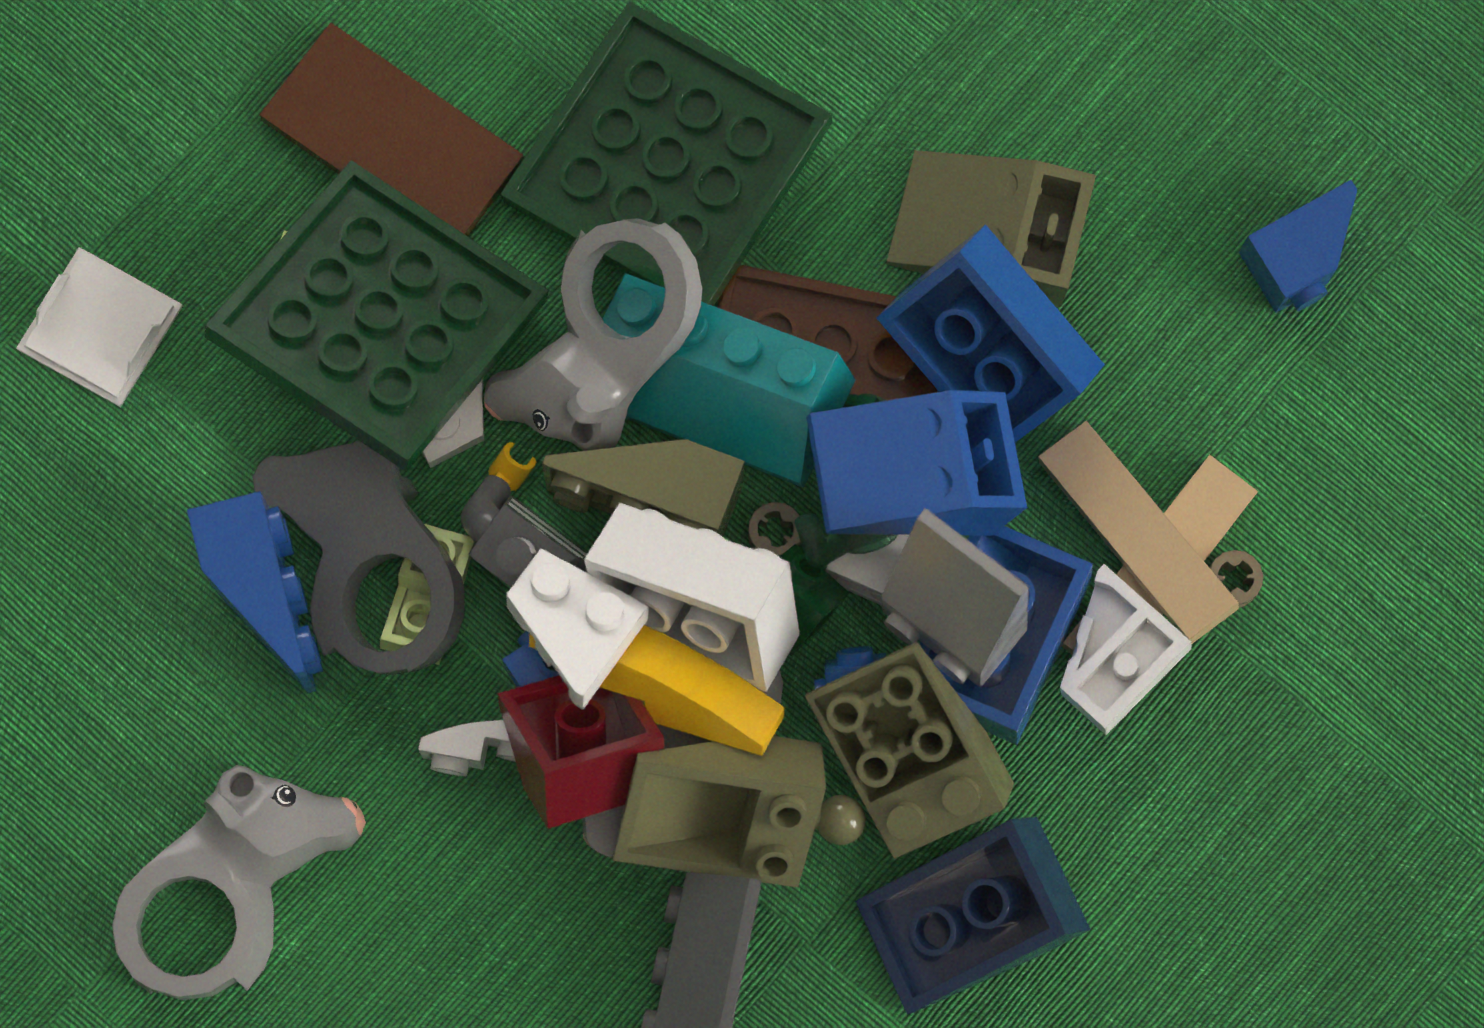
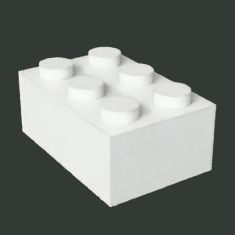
[584,503,800,692]

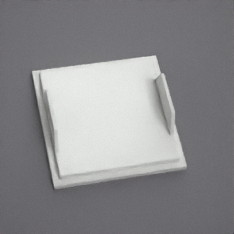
[16,247,183,408]

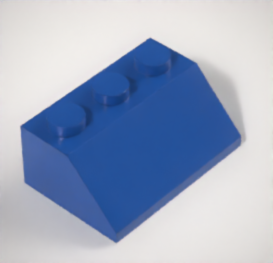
[919,526,1093,745]

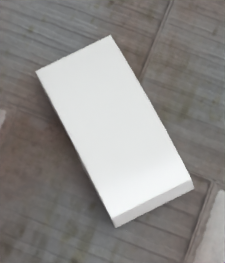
[418,720,516,776]

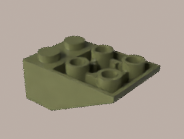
[886,150,1096,308]
[542,439,745,537]
[805,642,1014,859]

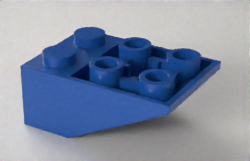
[806,390,1027,536]
[187,491,323,693]

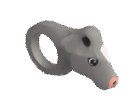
[484,218,702,451]
[112,765,366,1000]

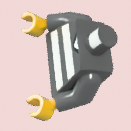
[461,442,588,587]

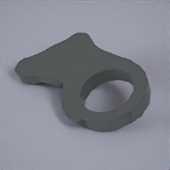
[252,440,464,675]

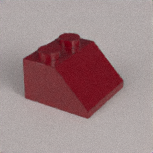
[498,675,664,829]

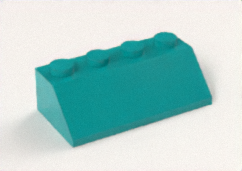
[602,273,856,488]

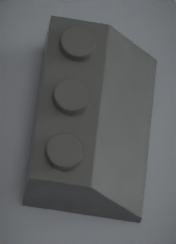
[641,872,762,1028]

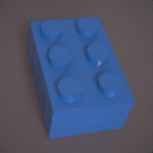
[876,224,1105,442]

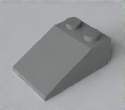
[881,508,1028,688]

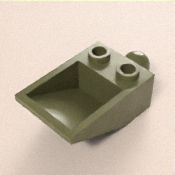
[613,736,866,888]

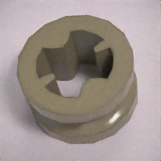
[748,502,803,556]
[1209,550,1263,608]

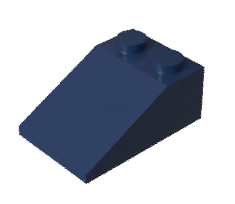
[855,817,1091,1015]

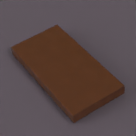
[259,22,524,236]
[717,265,939,401]

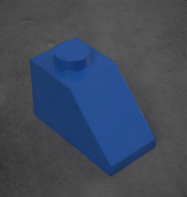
[1239,180,1357,313]

